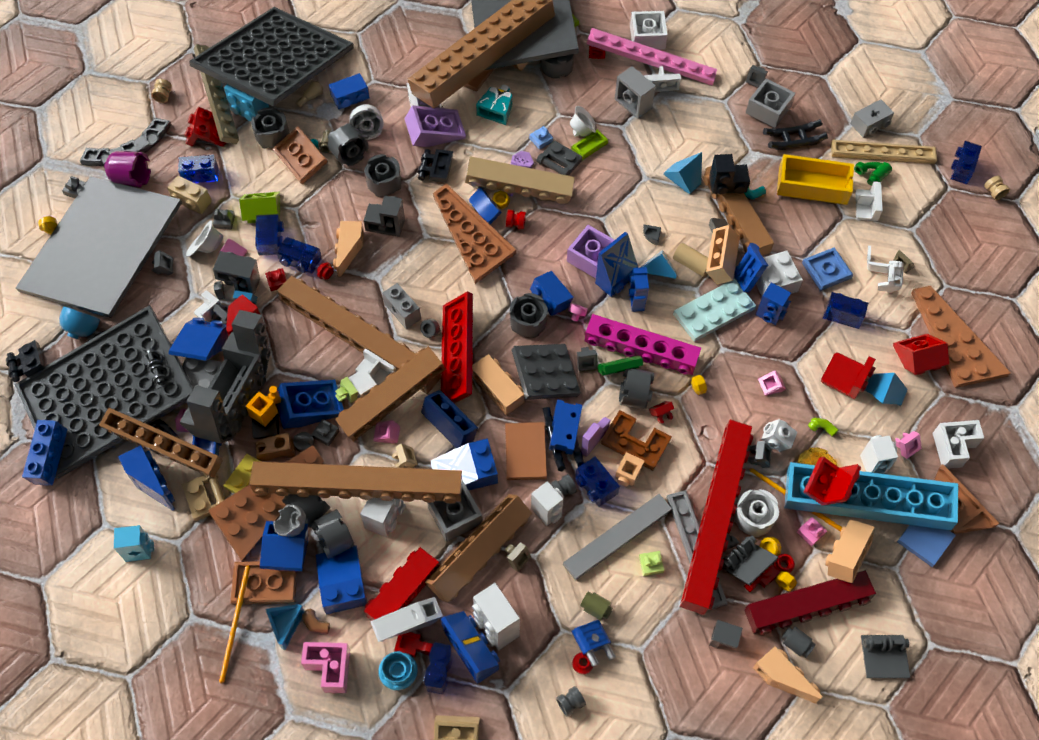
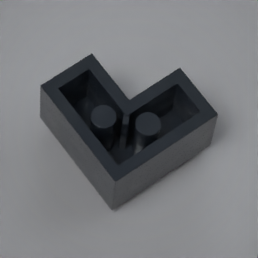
[709,154,750,194]

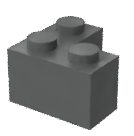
[363,196,405,237]
[213,251,260,294]

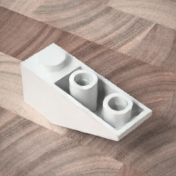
[371,597,443,642]

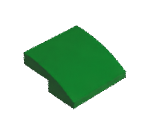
[597,356,643,376]

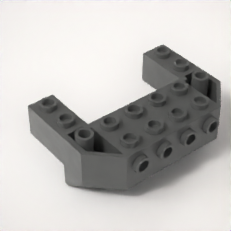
[180,310,271,443]

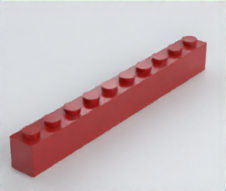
[680,419,754,615]

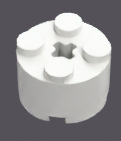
[734,489,779,537]

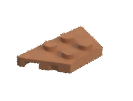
[934,464,999,534]

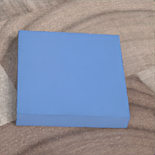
[802,247,853,291]
[897,525,956,567]

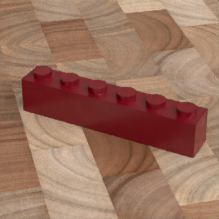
[744,570,876,635]

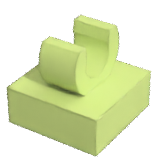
[335,377,358,403]
[639,551,664,576]

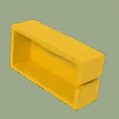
[777,154,854,205]

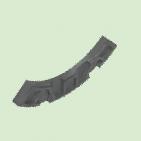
[80,118,172,166]

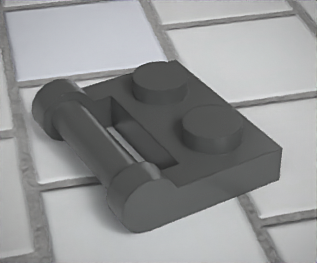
[536,140,583,176]

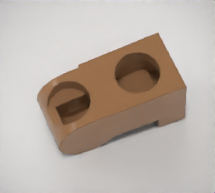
[255,433,296,461]

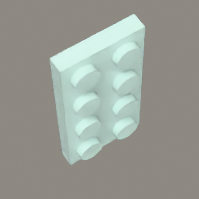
[673,279,756,342]

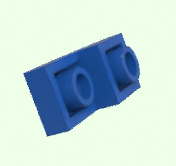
[468,187,502,224]

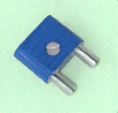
[571,620,616,667]

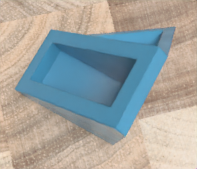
[663,152,702,194]
[640,250,677,279]
[864,373,908,406]
[265,604,305,650]

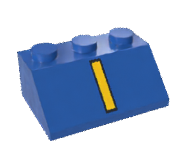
[441,611,500,684]

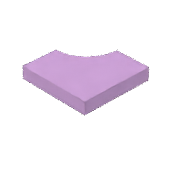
[581,417,611,457]

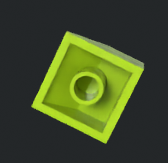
[239,191,280,223]

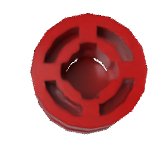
[506,210,526,230]

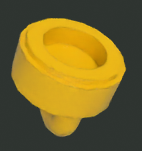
[38,216,58,235]
[760,537,781,556]

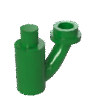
[854,162,892,186]

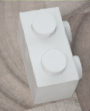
[860,435,898,474]
[531,481,564,526]

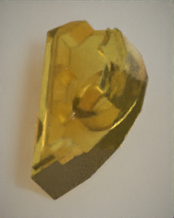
[797,448,837,466]

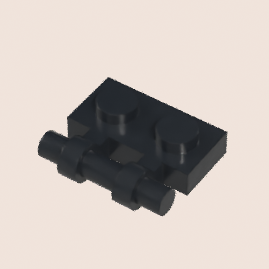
[417,149,453,183]
[6,340,45,382]

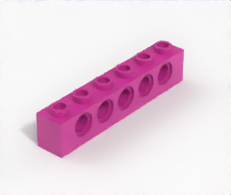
[584,314,701,376]

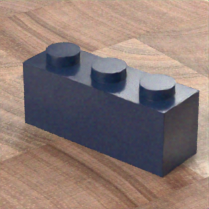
[421,389,478,449]

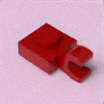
[744,565,780,593]
[394,632,434,658]

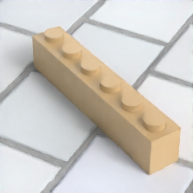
[465,156,574,204]

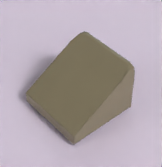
[893,250,915,273]

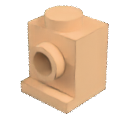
[615,452,644,487]

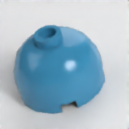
[59,306,100,339]

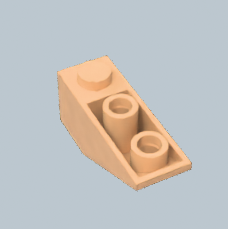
[333,221,364,277]
[753,646,823,704]

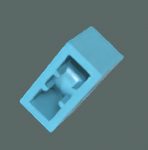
[114,525,154,562]

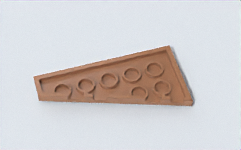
[433,184,516,284]
[911,286,1011,388]
[208,445,324,562]

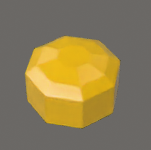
[492,191,510,210]
[691,375,707,395]
[775,571,797,592]

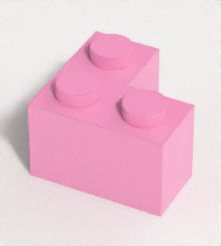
[301,642,350,693]

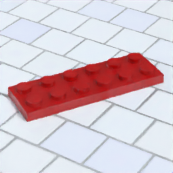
[441,291,473,404]

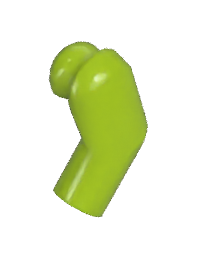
[808,417,839,437]

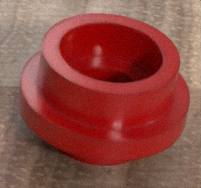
[317,262,334,280]
[773,554,795,573]
[572,652,593,675]

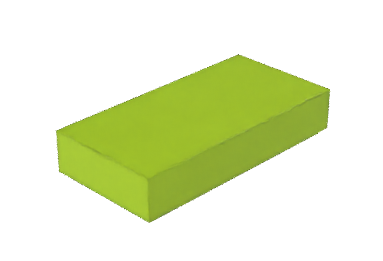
[571,129,608,160]

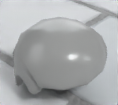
[273,505,306,537]

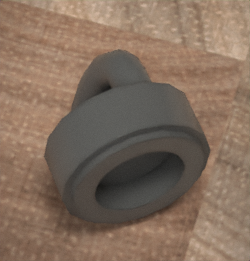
[420,318,441,338]
[294,432,314,452]

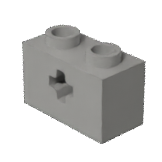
[850,99,894,137]
[382,283,421,329]

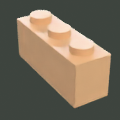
[706,225,740,285]
[472,354,524,416]
[825,519,874,583]

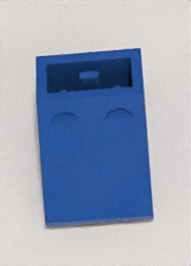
[118,445,175,511]

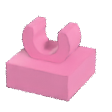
[895,431,922,459]
[797,517,827,547]

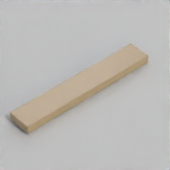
[831,140,937,164]

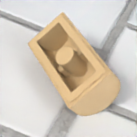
[673,242,708,277]

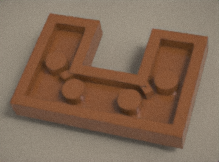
[601,410,672,471]

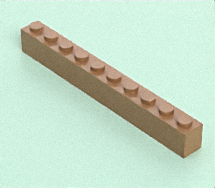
[277,275,441,395]
[249,461,463,504]

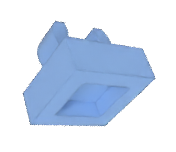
[529,126,553,150]

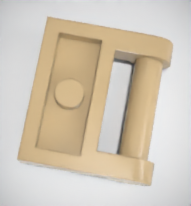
[182,473,225,522]

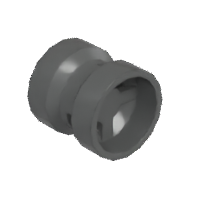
[550,474,577,499]
[556,686,586,717]

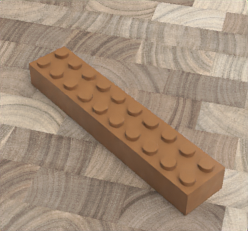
[408,0,555,108]

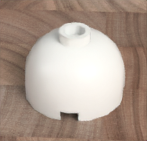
[349,104,384,140]

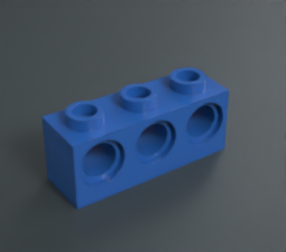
[22,420,68,486]

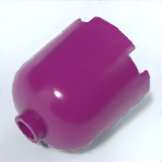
[104,151,151,188]

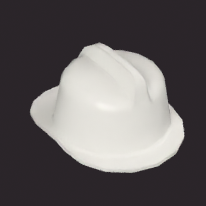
[570,106,596,137]
[186,220,223,257]

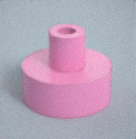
[568,303,588,322]

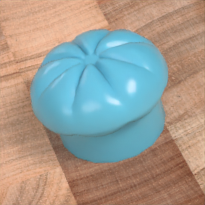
[378,651,418,690]

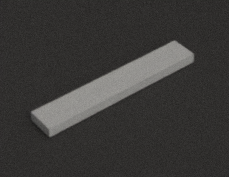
[666,490,728,611]
[563,494,672,581]

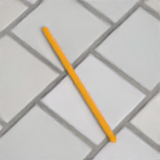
[750,468,842,532]
[219,565,250,684]

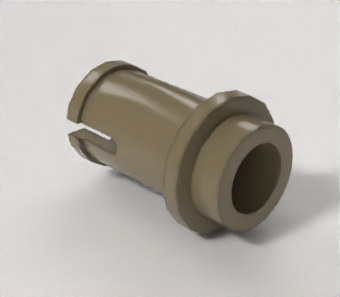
[319,130,331,153]

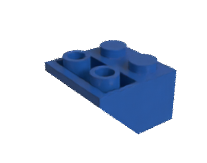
[260,521,309,571]

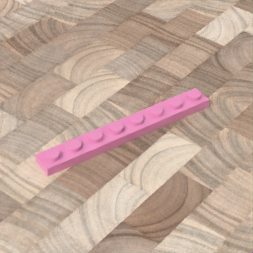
[587,28,717,86]

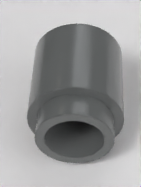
[782,626,816,658]

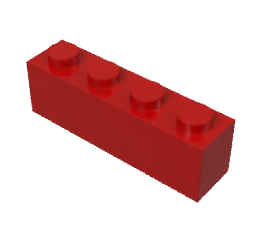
[364,547,440,621]

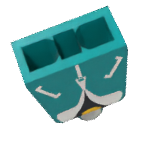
[476,85,513,125]

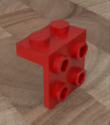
[185,106,226,147]
[821,352,876,399]
[803,457,861,506]

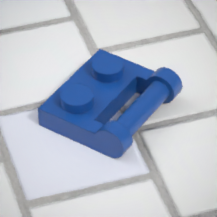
[734,243,768,293]

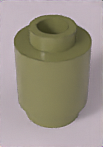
[580,591,613,621]

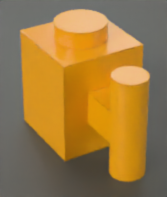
[246,386,281,427]

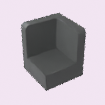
[709,620,743,649]

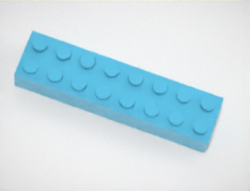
[784,462,958,530]

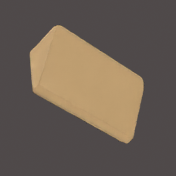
[434,715,480,740]

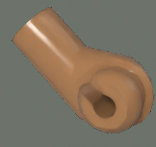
[302,609,330,634]

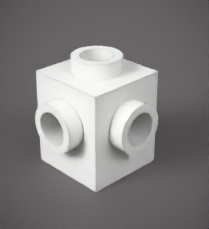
[761,419,797,452]

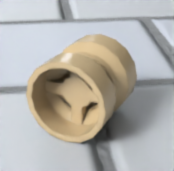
[151,79,172,103]
[984,175,1010,200]

